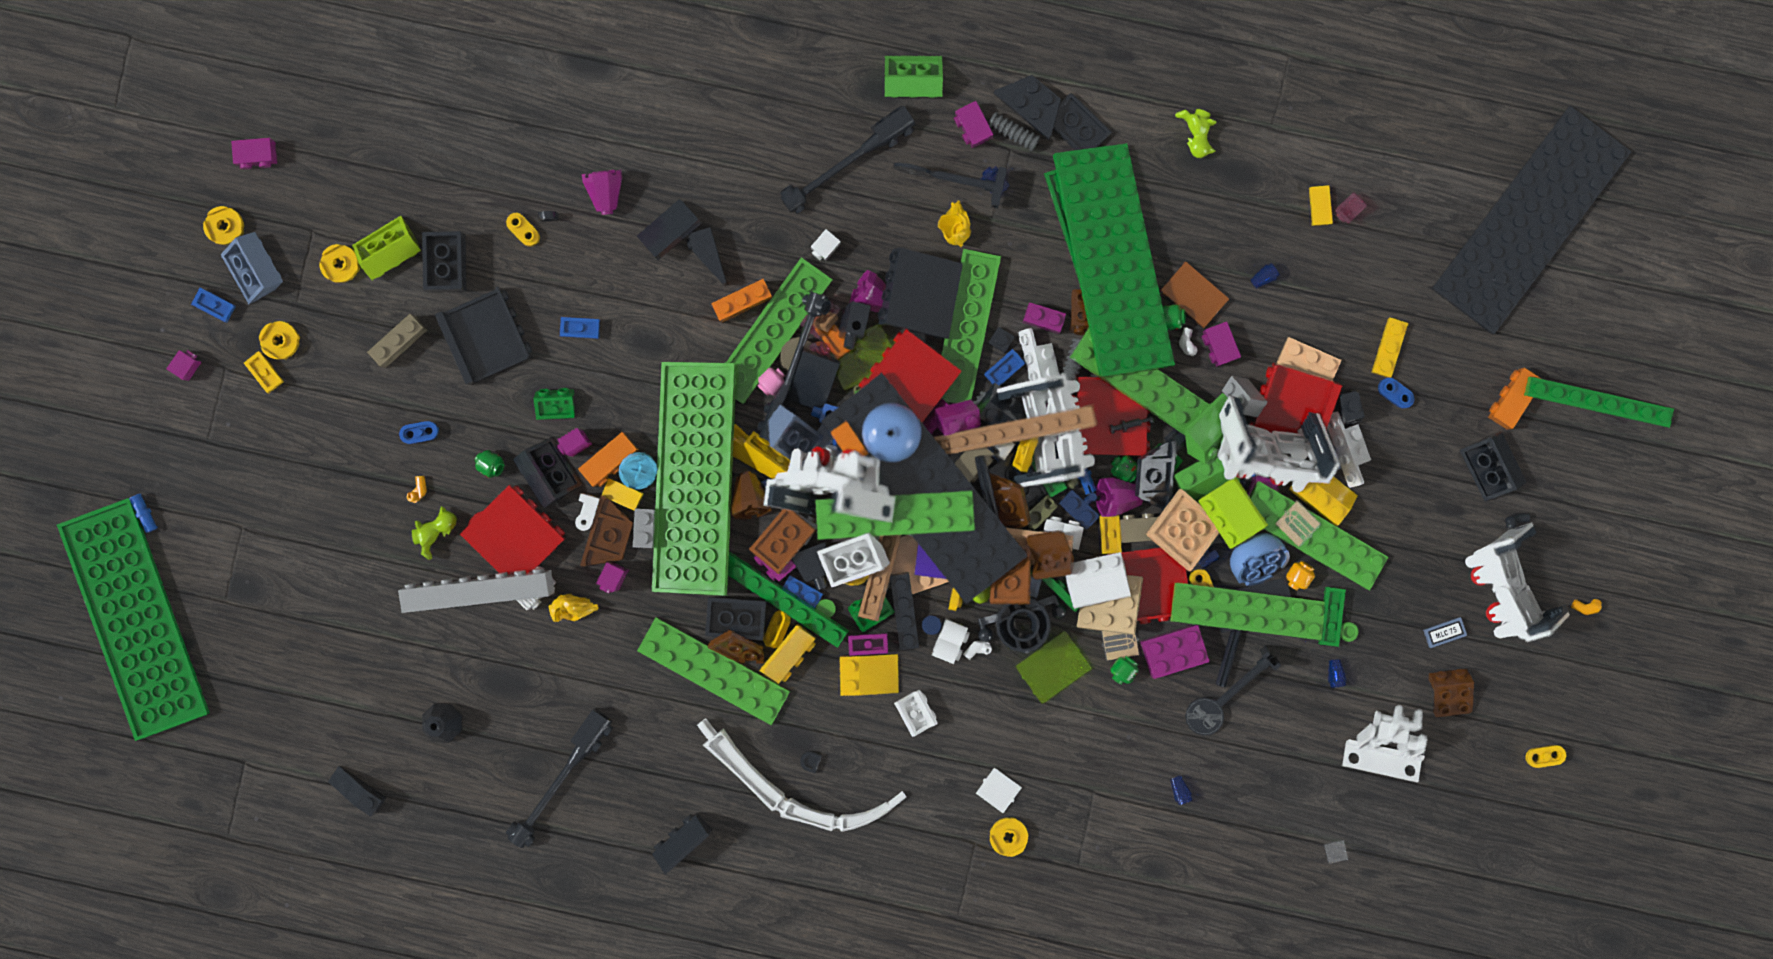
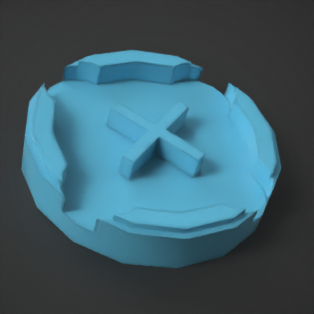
[619,452,658,490]

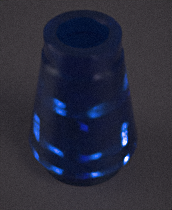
[1250,263,1280,289]
[1328,659,1347,688]
[1170,775,1193,805]

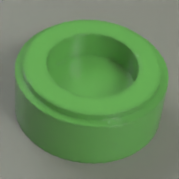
[816,599,836,618]
[1340,622,1359,642]

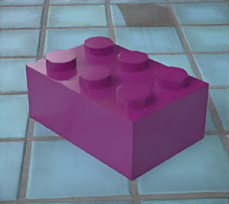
[1140,624,1209,679]

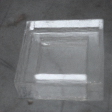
[1324,840,1348,864]

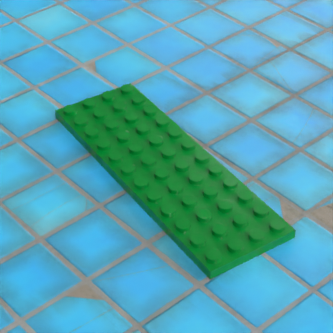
[1053,143,1175,378]
[57,498,210,741]

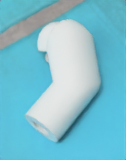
[1179,328,1197,356]
[963,641,992,660]

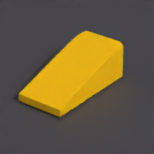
[602,478,644,511]

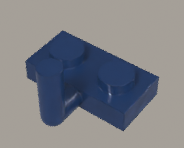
[1059,490,1100,530]

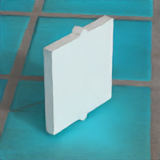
[976,768,1022,813]

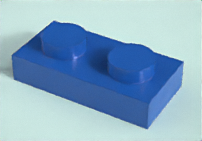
[191,288,236,323]
[560,317,600,339]
[984,349,1025,386]
[783,575,823,608]

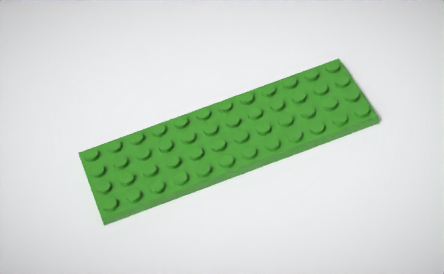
[652,362,737,595]

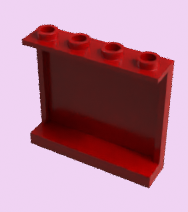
[858,329,961,423]
[1248,362,1342,434]
[1077,377,1150,456]
[460,484,566,575]
[1106,547,1188,624]

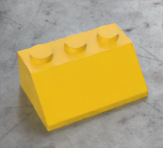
[1288,476,1357,526]
[760,623,816,684]

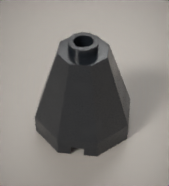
[422,703,462,743]

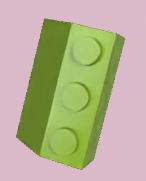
[352,216,421,280]
[1198,477,1268,549]

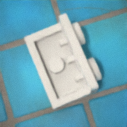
[894,690,938,737]

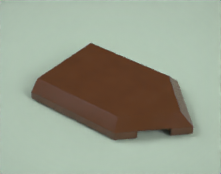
[708,630,765,664]

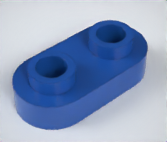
[1378,378,1414,409]
[399,421,439,444]

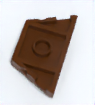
[989,473,1031,529]
[580,495,634,566]

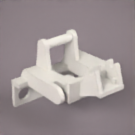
[1342,705,1427,782]

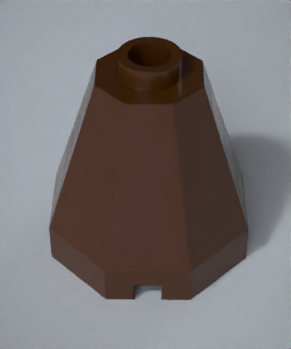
[731,471,772,520]

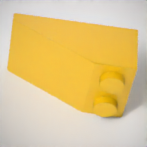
[840,654,899,696]

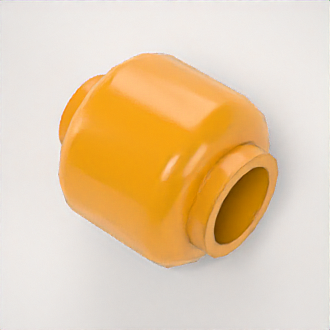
[1286,561,1315,591]

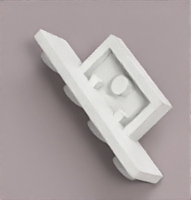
[1019,328,1060,404]
[1327,411,1371,488]

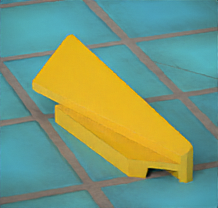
[733,424,791,480]

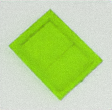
[825,324,892,390]
[1015,631,1092,704]

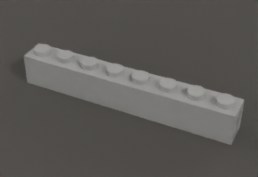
[398,568,555,613]

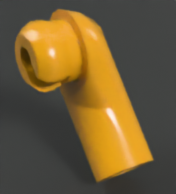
[407,476,427,503]
[1571,599,1602,615]

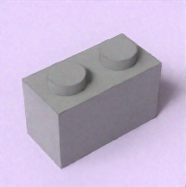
[1222,376,1267,417]
[633,509,655,548]

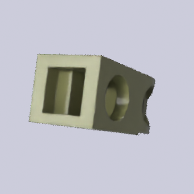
[1027,495,1058,531]

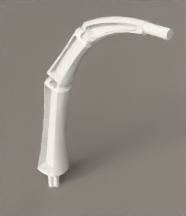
[697,718,906,832]

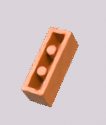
[711,279,772,323]
[1488,368,1541,430]
[578,432,639,487]

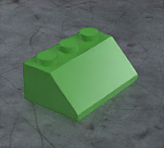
[885,56,943,98]
[1185,393,1228,464]
[1174,453,1240,504]

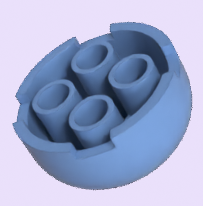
[862,403,921,462]
[1230,533,1290,586]

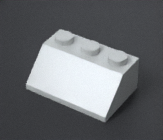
[817,533,890,587]
[1066,552,1131,609]

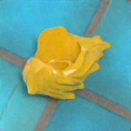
[938,201,971,247]
[548,594,599,622]

